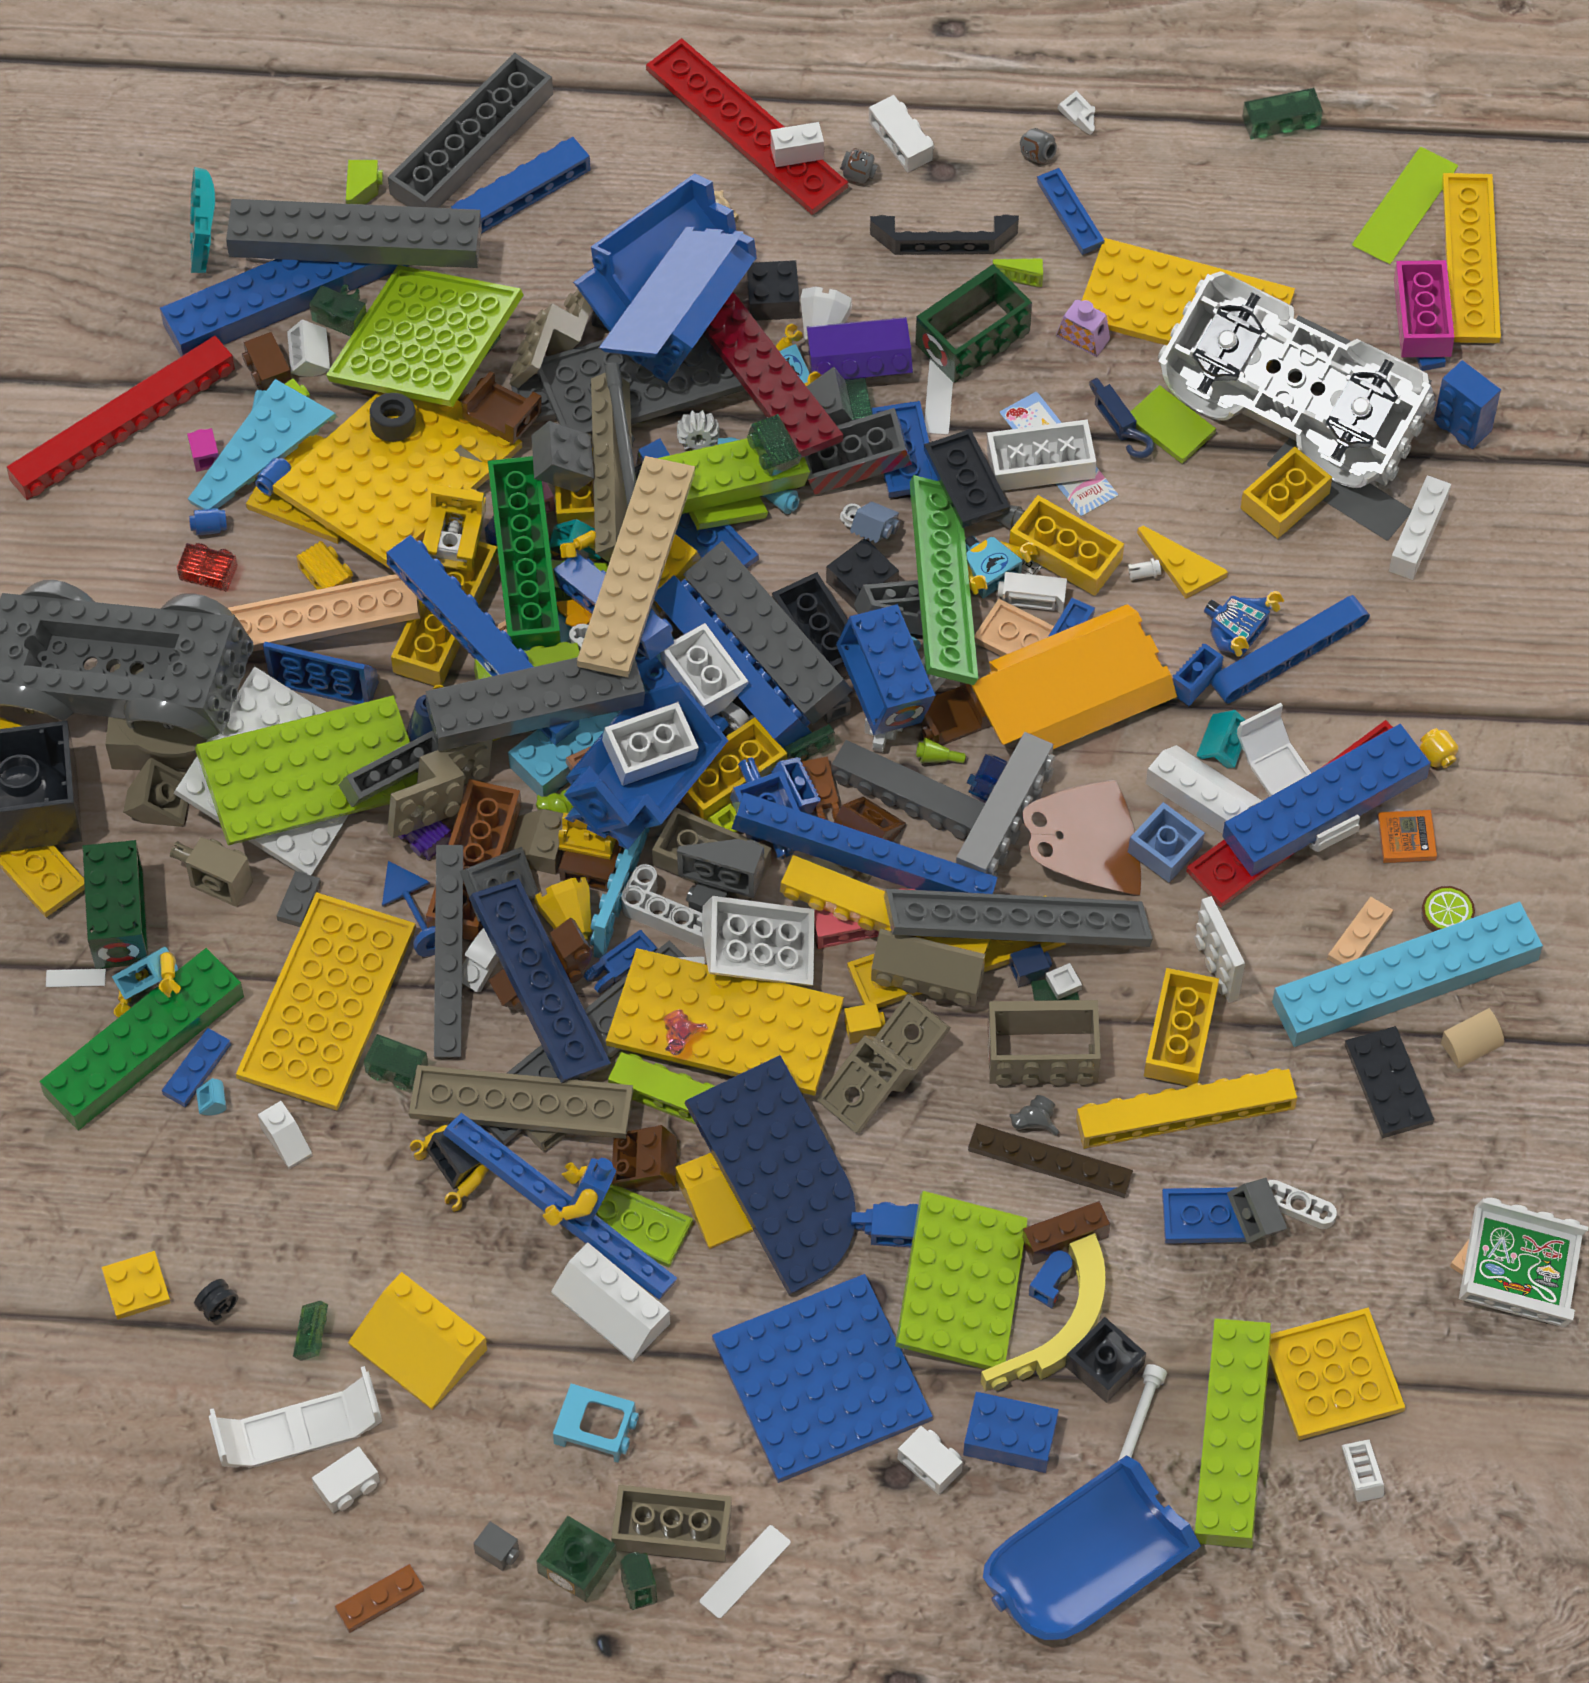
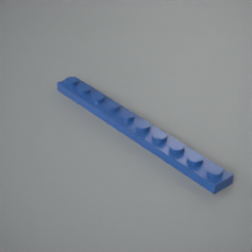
[443,1113,677,1300]

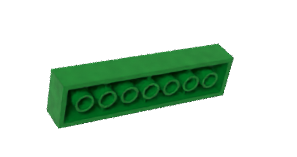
[488,456,561,651]
[39,948,244,1131]

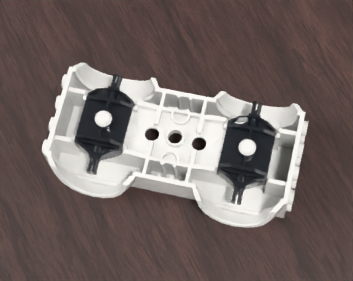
[1158,271,1436,488]

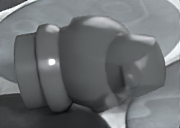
[1009,1095,1059,1136]

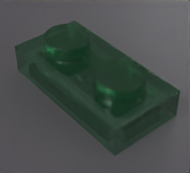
[784,724,835,762]
[293,1301,328,1361]

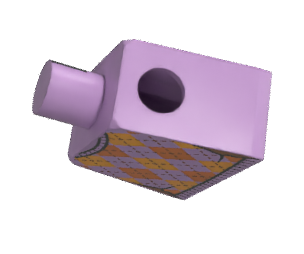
[1056,300,1110,357]

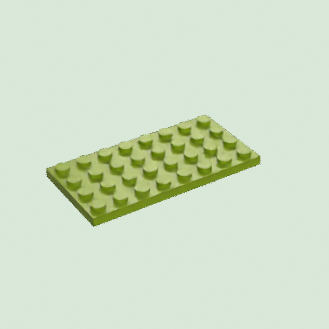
[195,695,418,846]

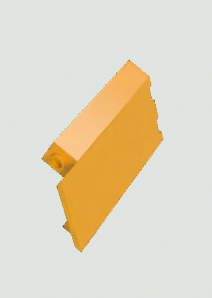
[971,604,1177,749]

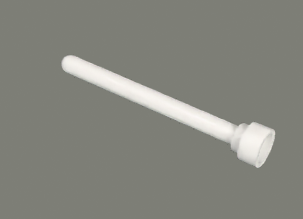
[1118,1364,1167,1461]

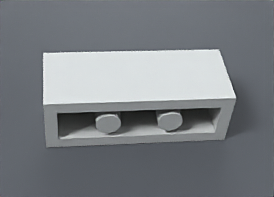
[869,95,934,173]

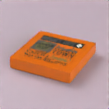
[1378,810,1437,863]

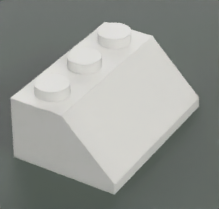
[661,623,748,717]

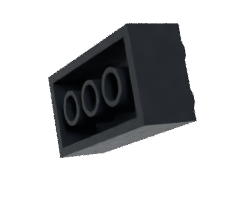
[772,572,849,677]

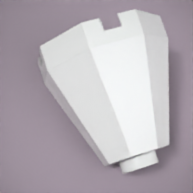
[800,287,852,344]

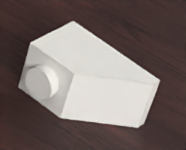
[258,1101,312,1169]

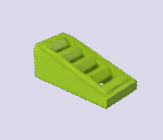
[993,258,1043,287]

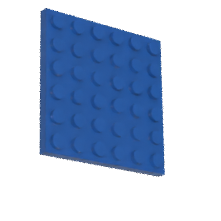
[712,1274,933,1483]

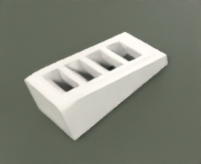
[1342,1440,1384,1502]

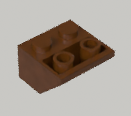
[611,1125,677,1192]

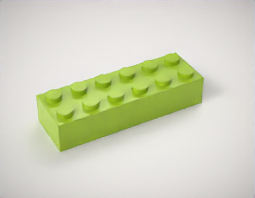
[658,432,810,514]

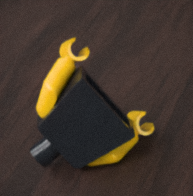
[410,1125,489,1212]

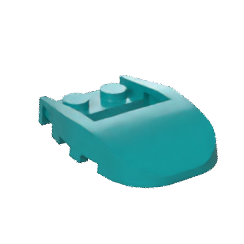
[190,167,215,273]

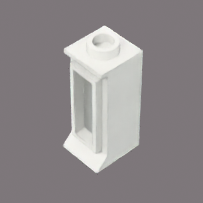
[998,572,1067,614]

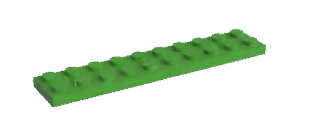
[910,475,978,685]

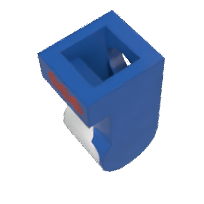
[1028,1251,1072,1309]

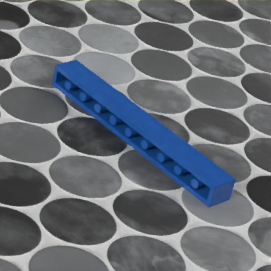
[386,535,580,745]
[731,793,998,894]

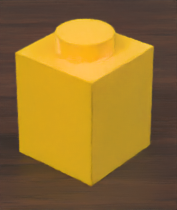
[844,1003,885,1044]

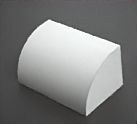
[287,320,330,377]

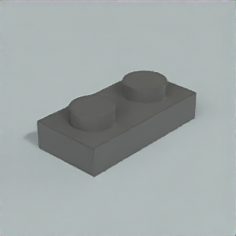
[277,871,321,927]

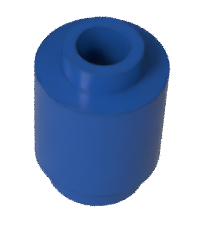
[255,458,291,496]
[189,508,227,536]

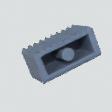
[850,501,900,543]

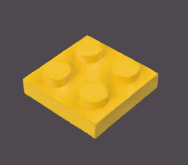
[102,1251,171,1320]

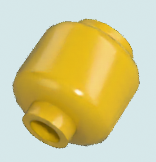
[1420,728,1459,768]

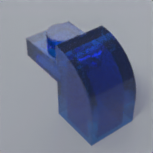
[967,754,1008,801]

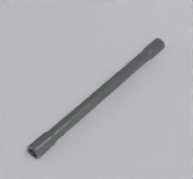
[605,363,636,508]

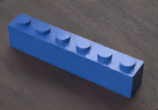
[451,137,591,234]
[553,553,674,660]

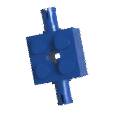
[730,757,799,860]

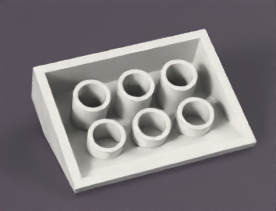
[702,896,814,987]

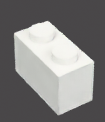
[771,122,824,167]
[897,1426,963,1495]
[312,1446,380,1513]

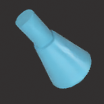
[763,490,800,514]

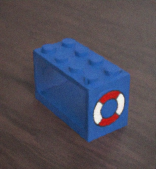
[836,604,936,735]

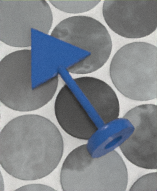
[382,861,435,957]

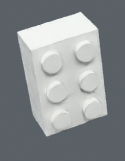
[602,702,699,786]

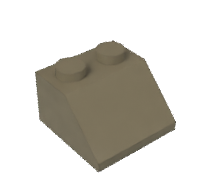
[507,809,563,875]

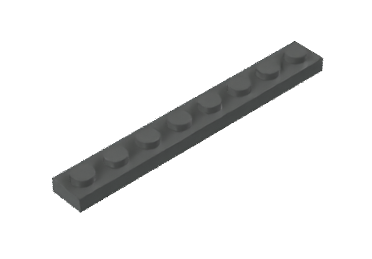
[434,845,463,1059]

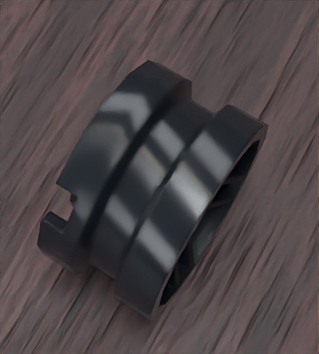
[194,1279,238,1322]

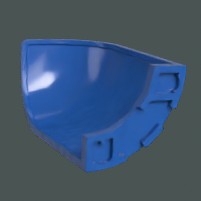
[983,1455,1201,1640]

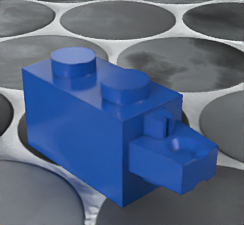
[851,1202,918,1248]

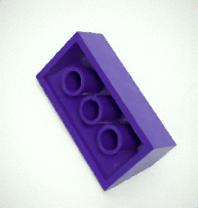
[807,317,913,379]

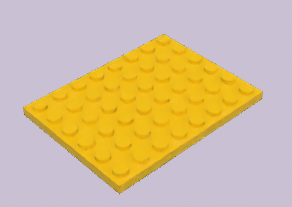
[273,392,522,569]

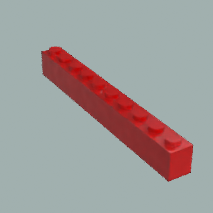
[6,336,235,500]

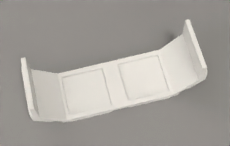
[1237,703,1360,852]
[209,1366,382,1468]

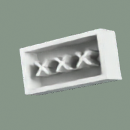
[987,419,1096,491]

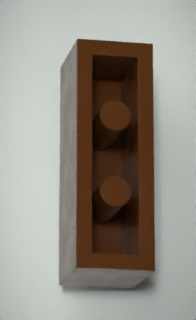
[1022,1201,1110,1265]

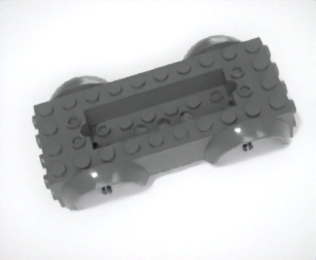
[0,580,254,739]

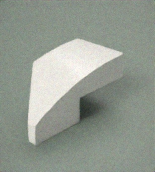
[1057,90,1095,135]

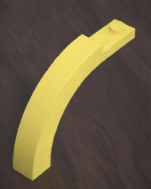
[981,1233,1105,1392]

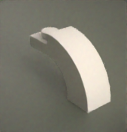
[462,928,499,992]

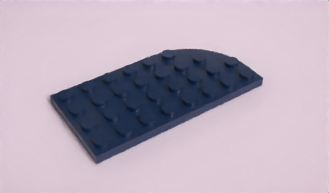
[684,1055,856,1295]

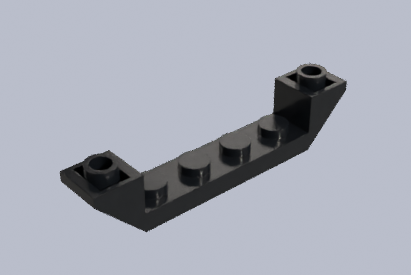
[870,214,1019,255]

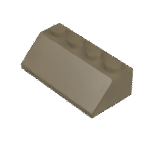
[871,929,985,1006]

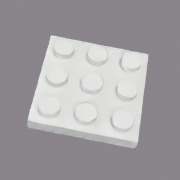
[1194,896,1245,1003]

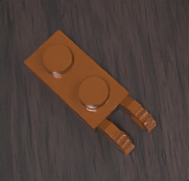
[802,756,839,820]

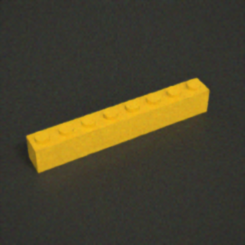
[780,855,991,955]
[1076,1068,1297,1149]

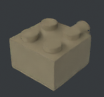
[170,837,253,907]

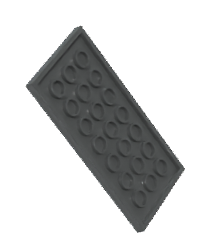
[537,334,745,437]

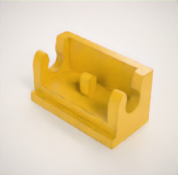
[558,812,616,860]

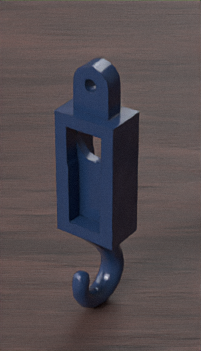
[1089,378,1154,459]

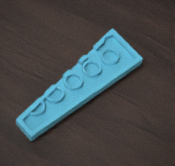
[590,827,651,958]

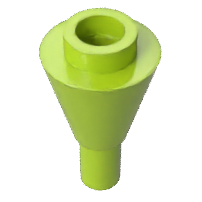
[916,738,965,763]

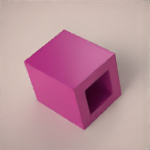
[187,428,219,472]

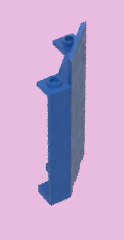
[573,173,757,332]

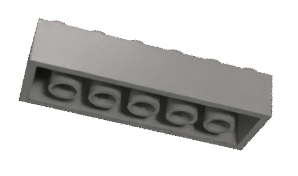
[956,732,1055,877]

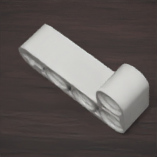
[621,864,705,949]

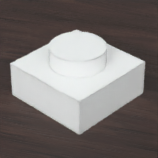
[1046,963,1082,1000]

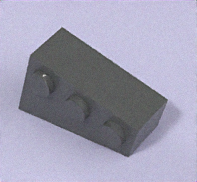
[771,367,853,432]
[854,580,923,635]

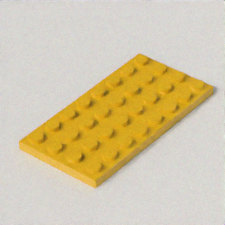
[1082,238,1295,371]
[236,892,416,1111]
[606,948,844,1096]

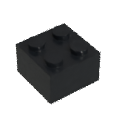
[747,260,800,321]
[826,538,899,612]
[1065,1317,1146,1403]

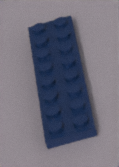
[469,878,611,1083]

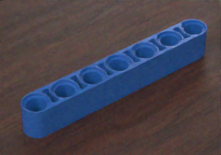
[1210,595,1370,704]

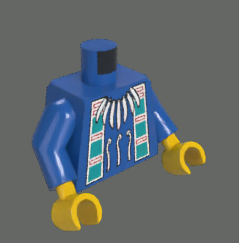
[1204,591,1285,658]

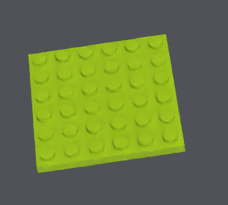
[326,265,524,407]

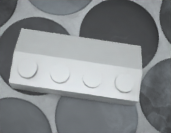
[1146,745,1262,834]
[551,1243,670,1362]

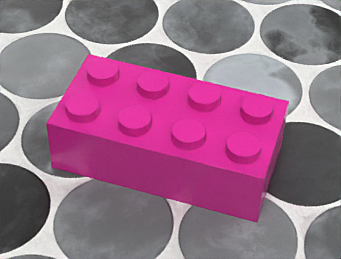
[1394,260,1454,357]

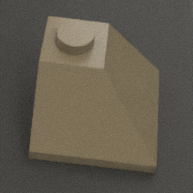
[123,758,188,827]

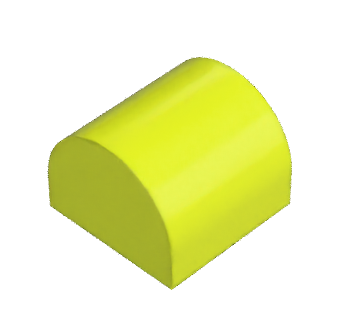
[707,803,736,832]

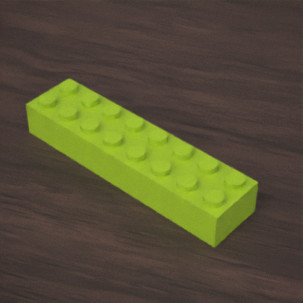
[1195,1318,1271,1549]

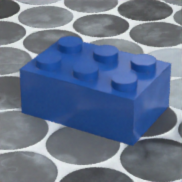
[1434,360,1501,449]
[963,1392,1059,1473]

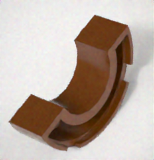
[489,918,592,1010]

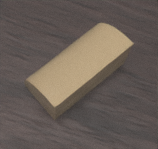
[1441,1008,1504,1069]

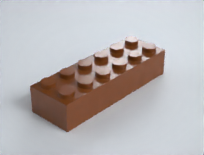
[426,779,522,941]

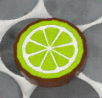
[1421,886,1475,932]

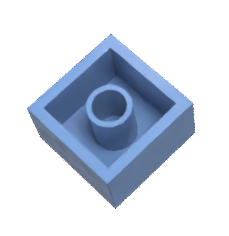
[1128,802,1205,883]

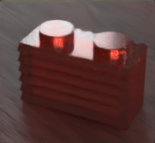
[177,543,238,592]

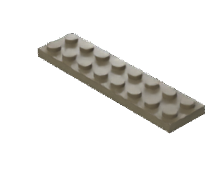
[409,1065,633,1139]

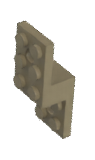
[509,288,592,388]
[387,739,493,838]
[816,994,951,1134]

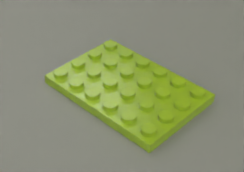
[895,1191,1028,1369]

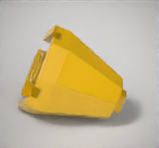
[535,877,592,941]

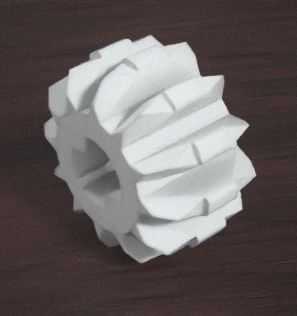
[677,410,719,450]

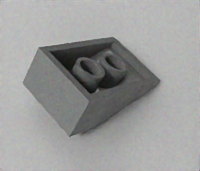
[677,839,764,898]

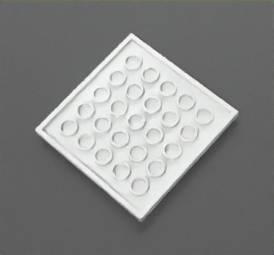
[173,667,348,875]

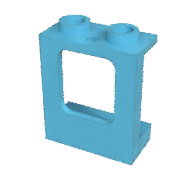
[553,1384,639,1463]

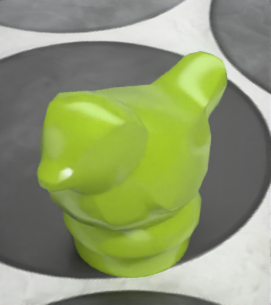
[536,789,573,813]

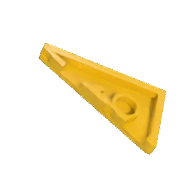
[1137,525,1228,599]

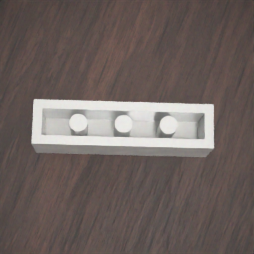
[1389,475,1451,580]

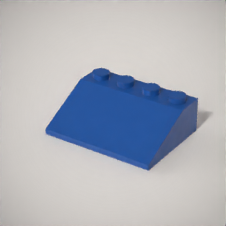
[263,642,379,705]

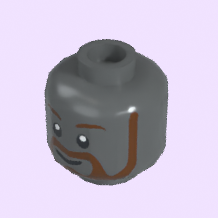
[1020,128,1057,164]
[840,148,878,184]

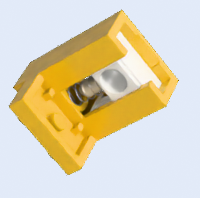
[423,484,486,572]

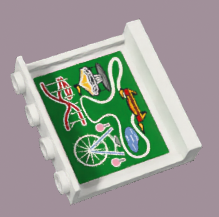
[1459,1198,1588,1327]

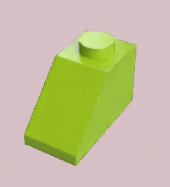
[346,160,384,205]

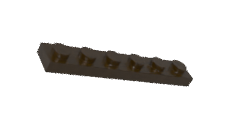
[968,1123,1133,1198]

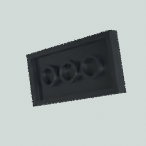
[924,429,1010,528]
[1344,1026,1434,1139]

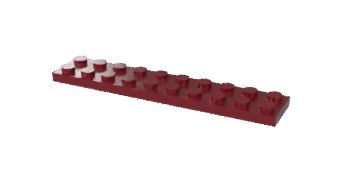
[703,292,843,459]

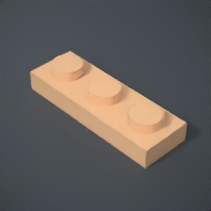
[1327,897,1393,966]

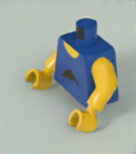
[542,1158,616,1226]

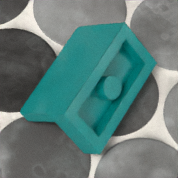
[1196,710,1246,769]

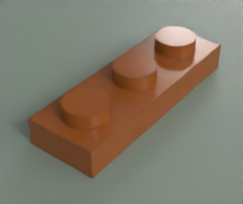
[335,1564,424,1633]

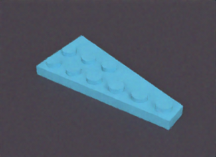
[188,379,338,510]

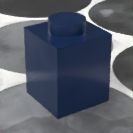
[1009,944,1052,988]

